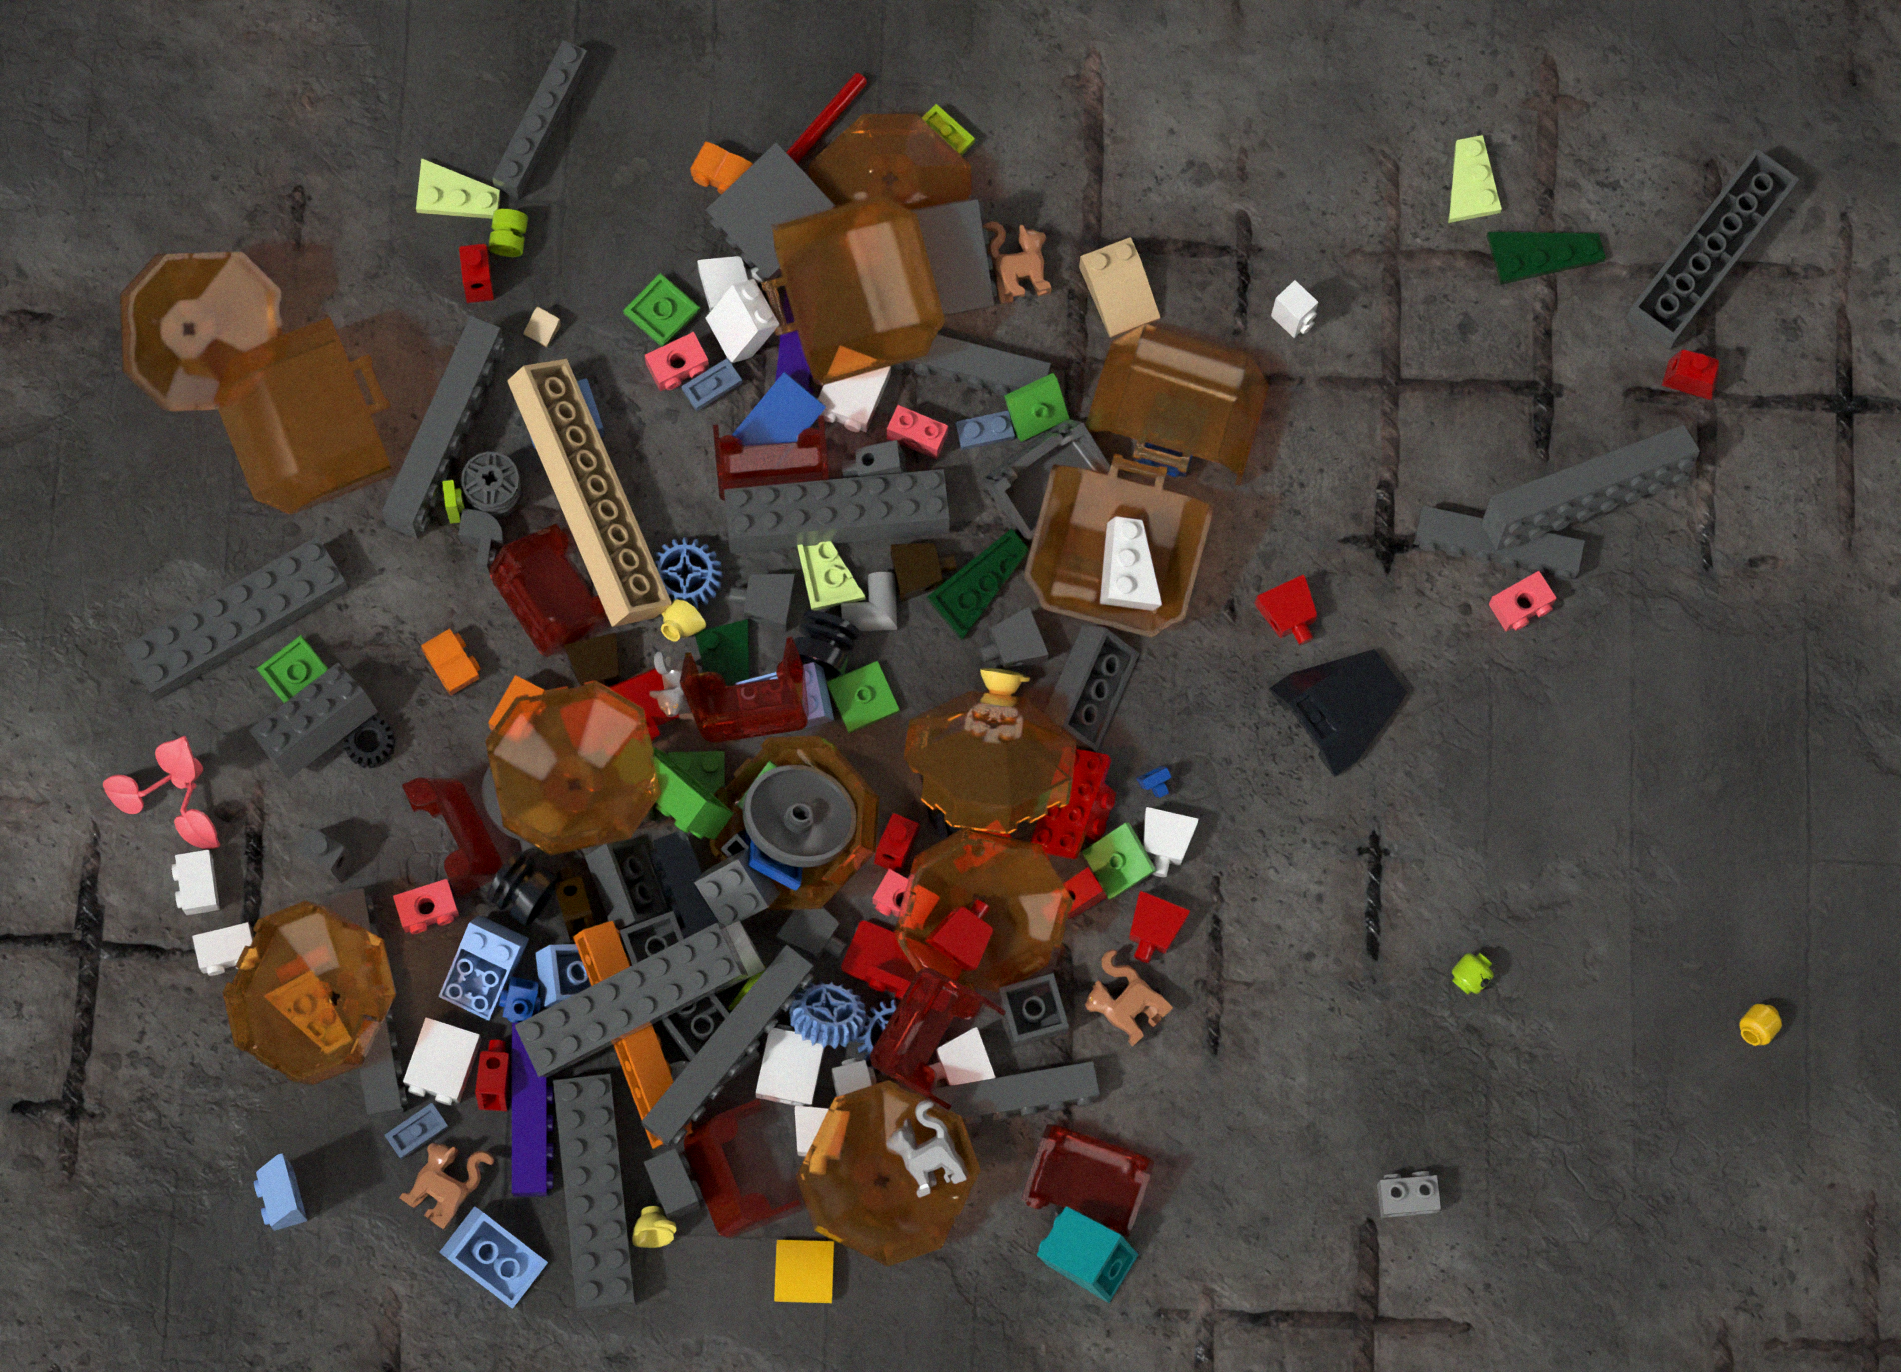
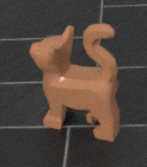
[983,221,1052,305]
[1085,949,1173,1047]
[399,1143,494,1230]

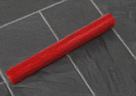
[787,73,867,163]

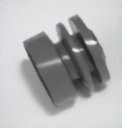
[461,451,522,520]

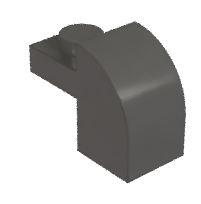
[458,509,505,573]

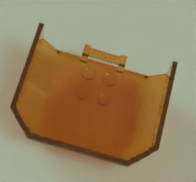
[761,195,945,386]
[213,317,393,515]
[1085,324,1269,486]
[1024,453,1215,638]

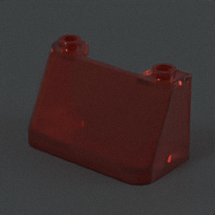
[490,523,609,657]
[402,777,503,898]
[1021,1124,1154,1238]

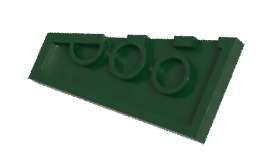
[1486,232,1606,285]
[926,528,1029,640]
[694,619,749,739]

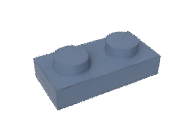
[681,358,742,412]
[955,411,1015,451]
[385,1103,449,1160]

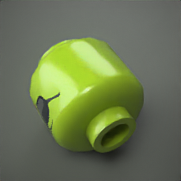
[1452,953,1494,995]

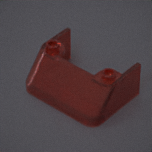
[713,415,829,501]
[680,637,809,743]
[870,968,1006,1110]
[684,1098,801,1238]

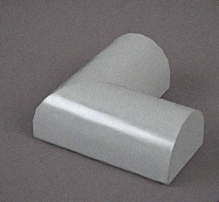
[841,572,897,631]

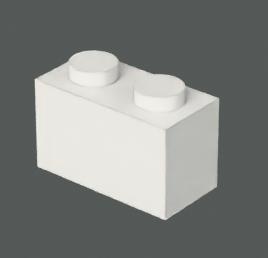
[1271,280,1318,338]
[172,850,220,915]
[192,922,259,976]

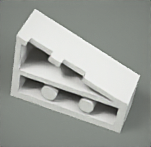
[1100,517,1162,611]

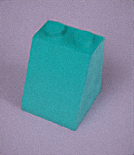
[1036,1206,1139,1303]

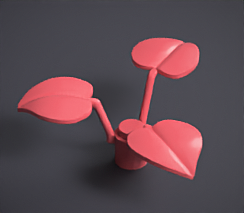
[103,736,221,849]

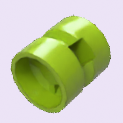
[488,209,528,257]

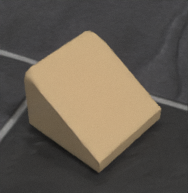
[524,307,561,347]

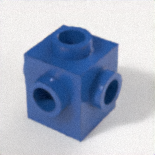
[499,976,541,1023]

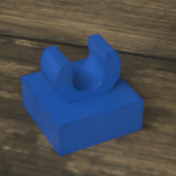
[1136,765,1172,798]

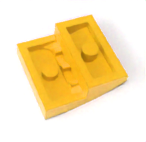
[774,1240,834,1303]

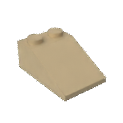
[1079,237,1160,338]

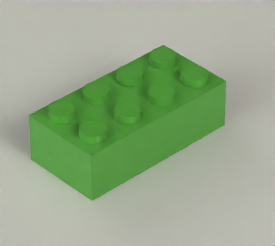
[614,738,734,840]

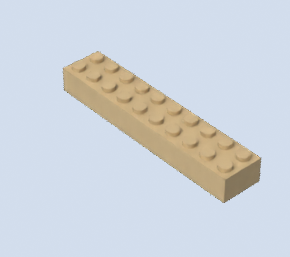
[507,359,672,627]

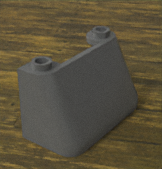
[982,420,1117,539]

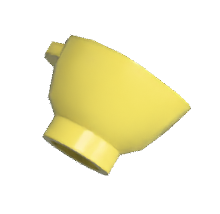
[661,599,706,641]
[980,668,1030,702]
[632,1206,677,1248]

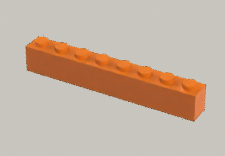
[573,921,693,1149]

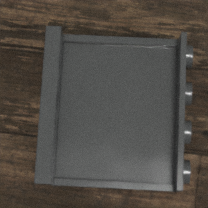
[706,143,849,288]
[877,195,997,324]

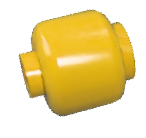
[1739,1004,1782,1046]

